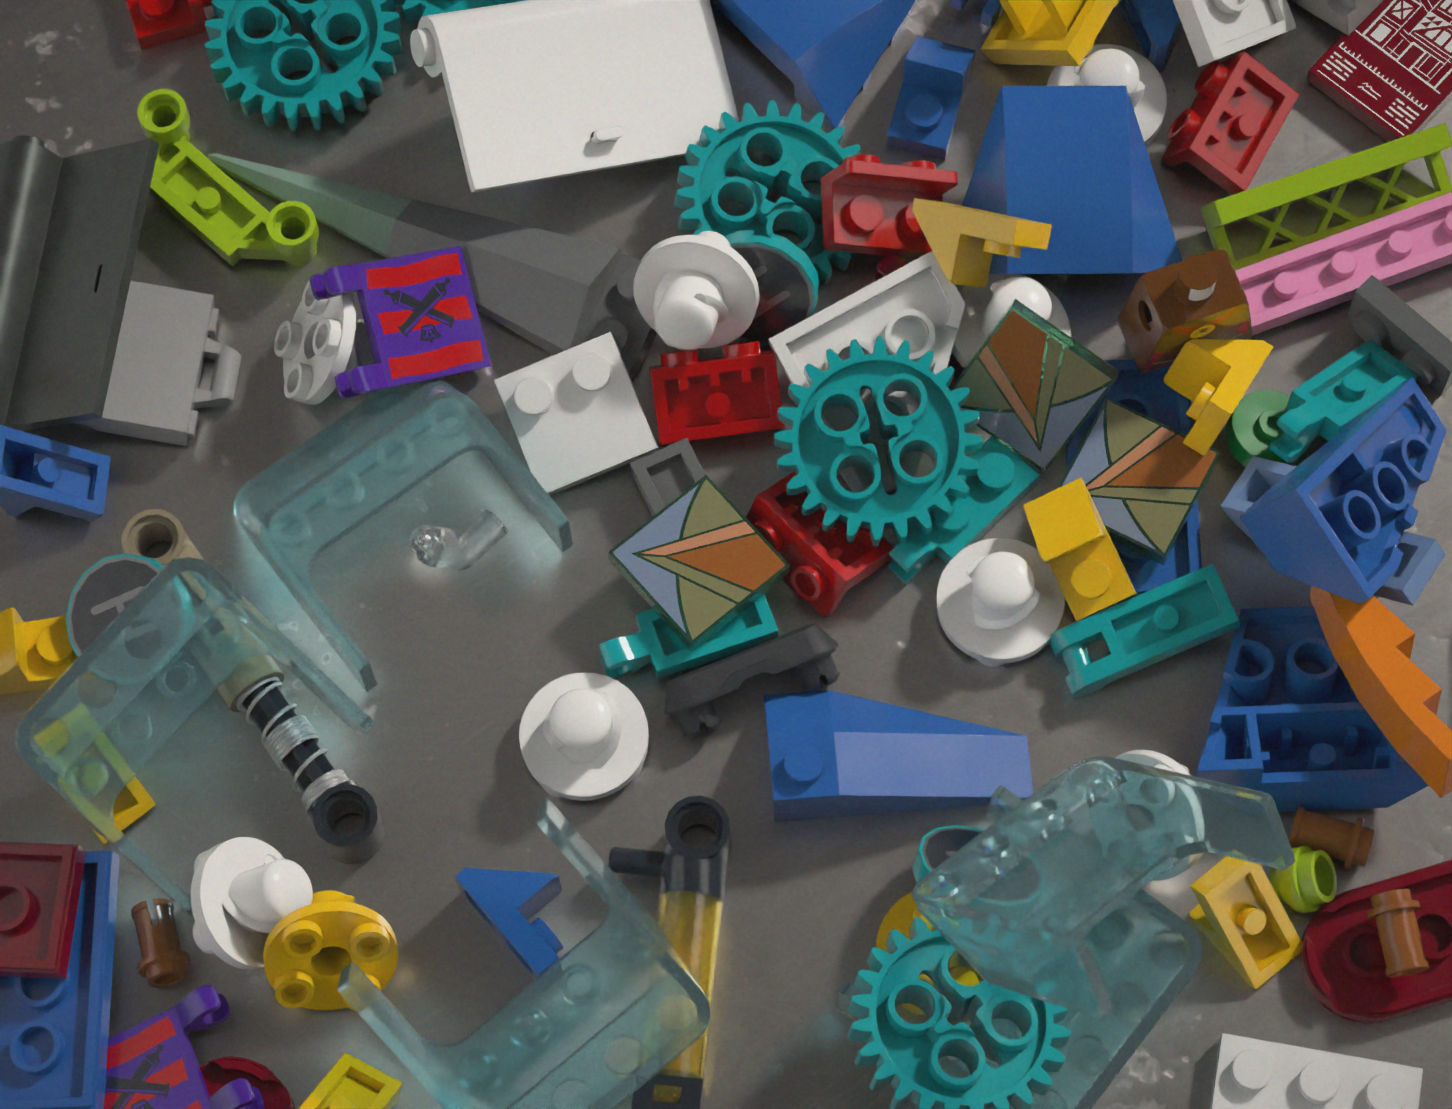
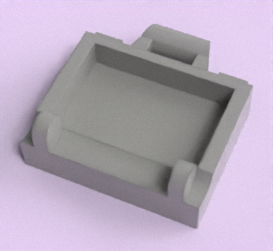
[68,281,242,446]

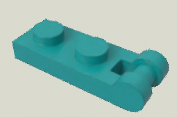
[1049,563,1240,698]

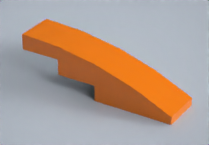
[1309,585,1452,798]

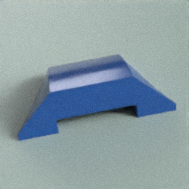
[710,0,919,131]
[961,86,1183,274]
[1196,606,1429,813]

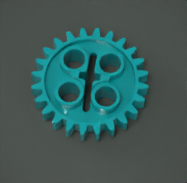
[205,0,402,131]
[674,100,861,285]
[774,337,983,546]
[847,911,1072,1109]

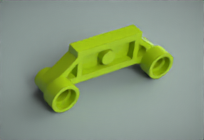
[137,89,319,267]

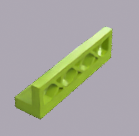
[1200,123,1452,271]

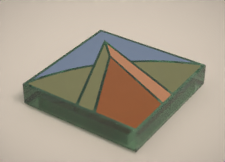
[949,299,1120,473]
[1058,397,1221,565]
[608,475,790,652]

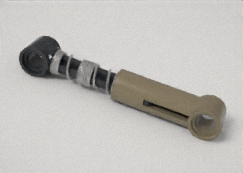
[121,509,385,864]

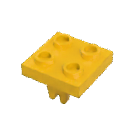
[980,0,1120,66]

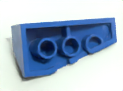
[1239,377,1447,604]
[764,690,1034,822]

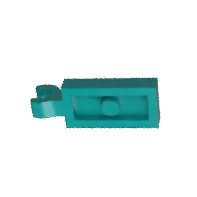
[1269,339,1418,463]
[888,434,1040,584]
[599,582,779,680]

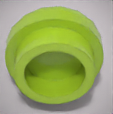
[1268,846,1337,913]

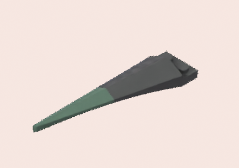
[208,153,657,383]

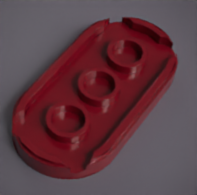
[1300,859,1452,1023]

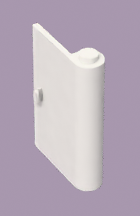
[410,0,739,193]

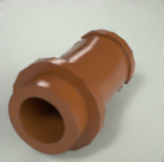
[1287,806,1375,870]
[1367,889,1429,978]
[131,898,191,988]

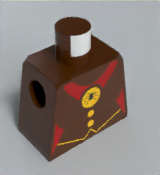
[1117,249,1252,375]

